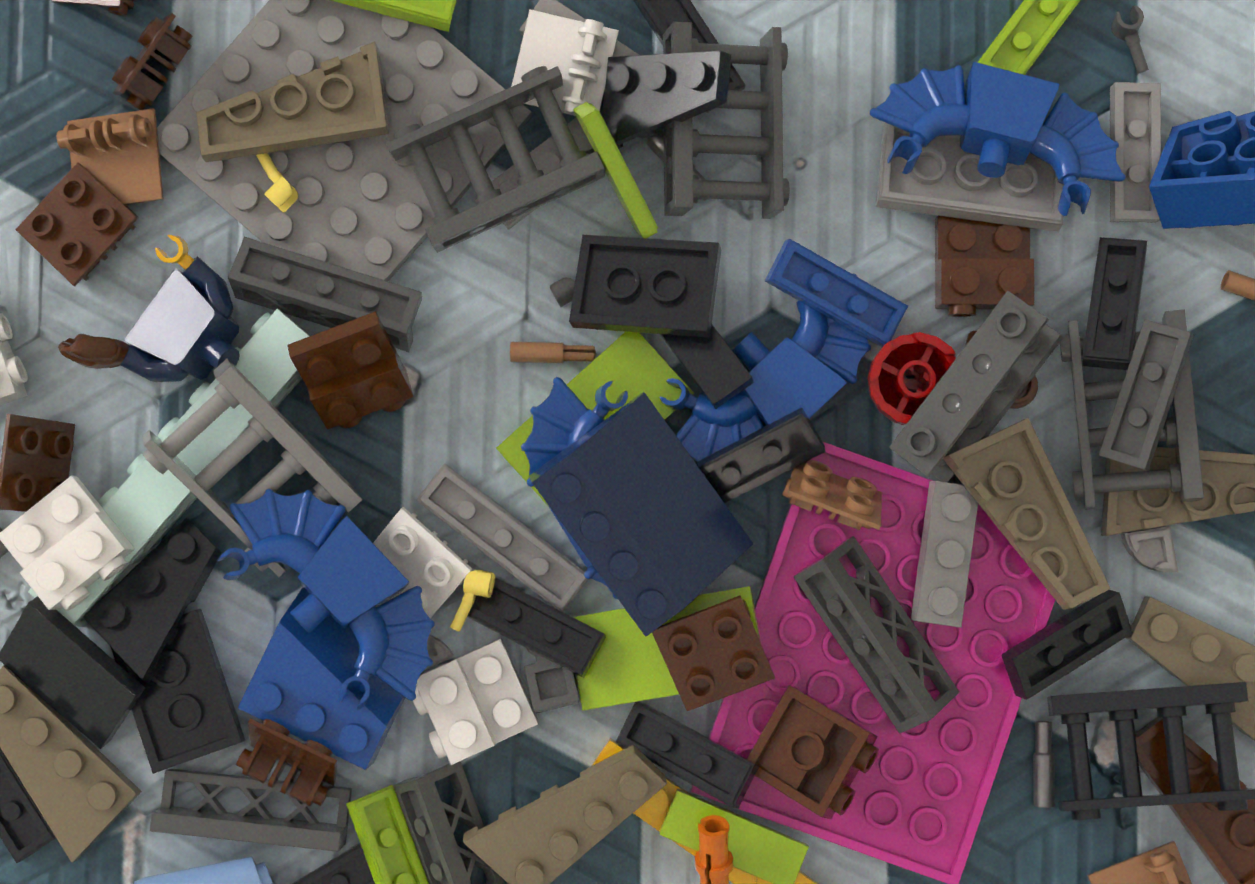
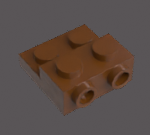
[935,216,1034,317]
[287,311,414,430]
[747,685,879,819]

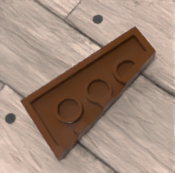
[1135,717,1255,884]

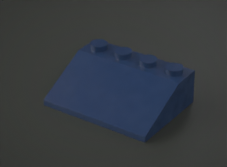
[529,392,753,637]

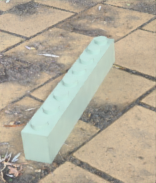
[28,308,311,628]

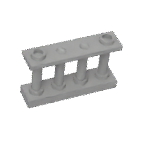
[142,358,362,577]

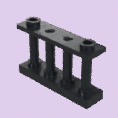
[1047,682,1255,820]

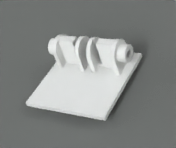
[511,9,619,116]
[373,507,472,619]

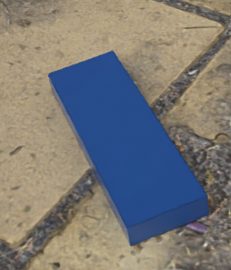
[765,239,908,347]

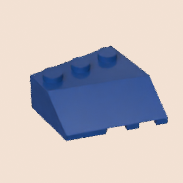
[1149,111,1255,229]
[238,587,405,770]

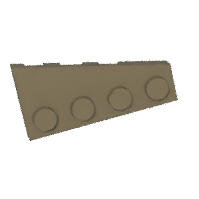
[196,41,389,162]
[943,418,1111,610]
[1101,447,1255,536]
[1126,596,1255,741]
[0,666,142,863]
[463,745,667,884]

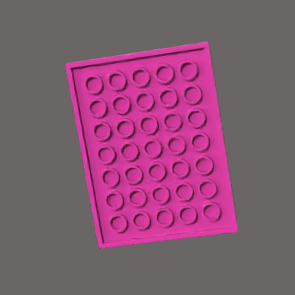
[690,442,1055,884]

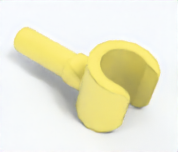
[256,153,298,212]
[450,570,496,632]

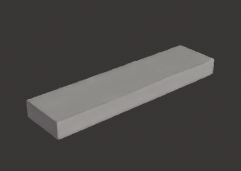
[416,464,588,612]

